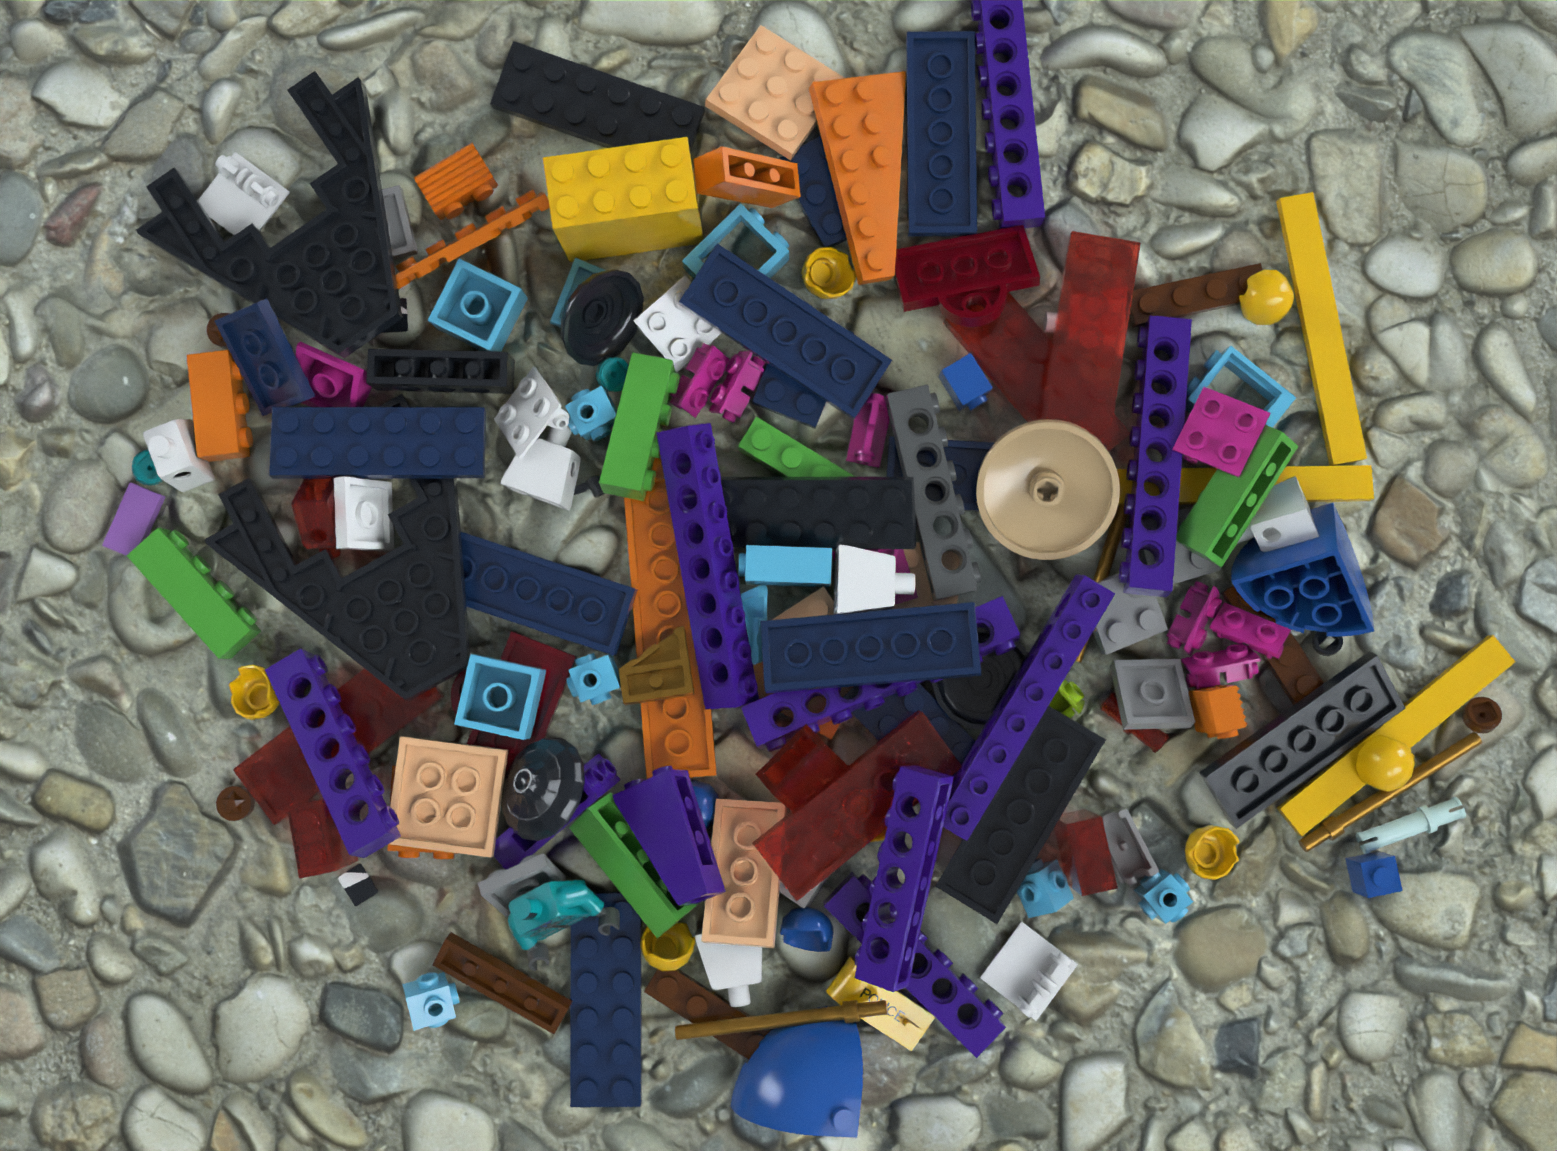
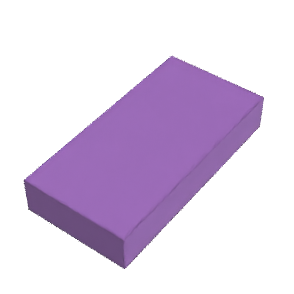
[102,482,166,556]

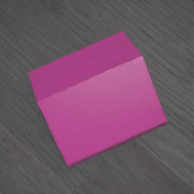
[296,341,372,407]

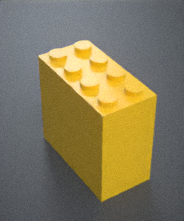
[543,137,703,263]

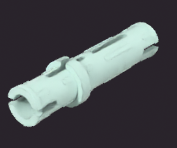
[1356,797,1466,854]

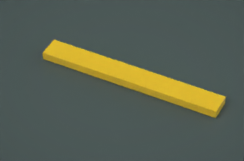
[1276,192,1367,466]
[1117,465,1374,506]
[1276,635,1515,836]

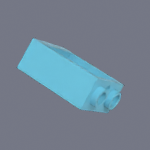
[682,203,789,279]
[1185,346,1296,428]
[738,545,832,587]

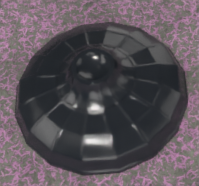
[560,269,644,366]
[932,628,1028,730]
[501,737,585,841]

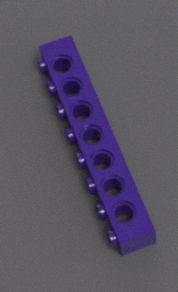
[971,0,1045,229]
[1118,315,1192,598]
[656,423,759,710]
[943,574,1115,841]
[741,596,1020,752]

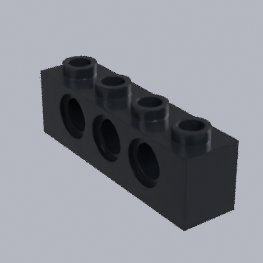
[366,349,515,394]

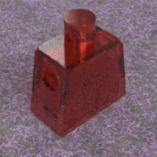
[291,479,341,558]

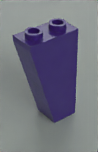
[494,754,621,870]
[612,766,726,906]

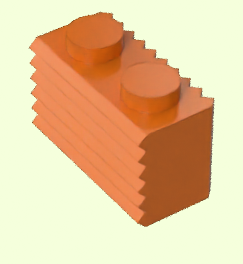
[414,143,498,220]
[1188,685,1248,739]

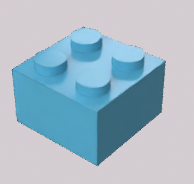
[428,259,528,352]
[454,654,546,740]

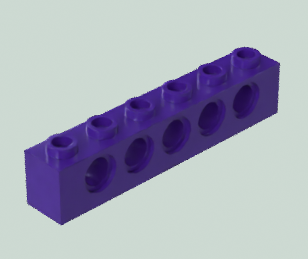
[265,648,401,858]
[855,765,954,992]
[823,872,1006,1058]

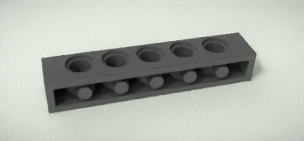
[885,384,981,601]

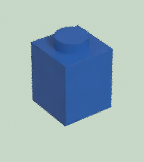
[938,353,993,411]
[1345,851,1403,898]

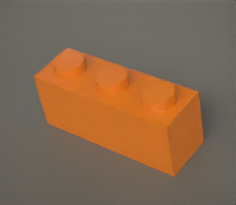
[693,146,801,208]
[187,350,253,462]

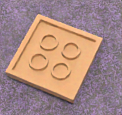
[705,25,845,160]
[389,736,508,858]

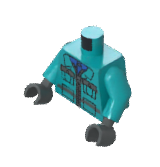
[508,880,620,971]

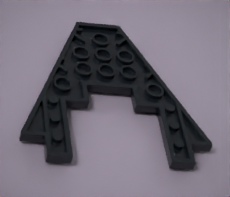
[136,71,402,359]
[204,394,470,702]

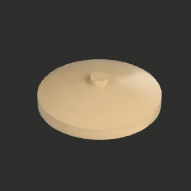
[976,419,1120,560]

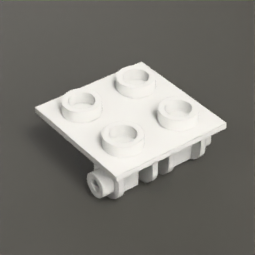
[198,152,290,235]
[633,275,722,372]
[494,366,569,459]
[980,921,1078,1021]

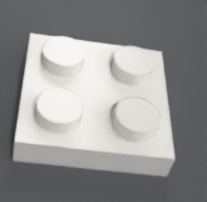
[334,476,394,552]

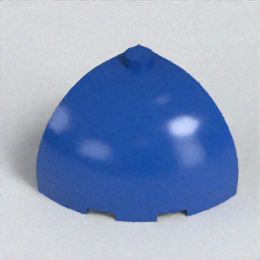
[1231,502,1375,637]
[730,1006,863,1138]

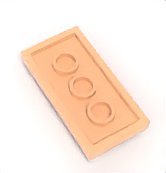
[701,799,787,948]

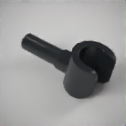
[574,475,606,498]

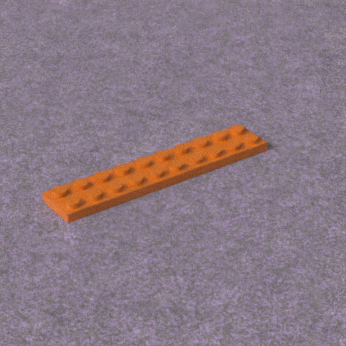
[624,457,717,779]

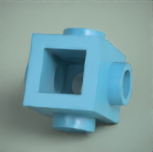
[565,386,617,441]
[566,653,621,706]
[1017,858,1074,918]
[1134,869,1193,924]
[402,972,460,1031]

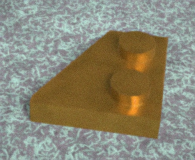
[619,626,694,706]

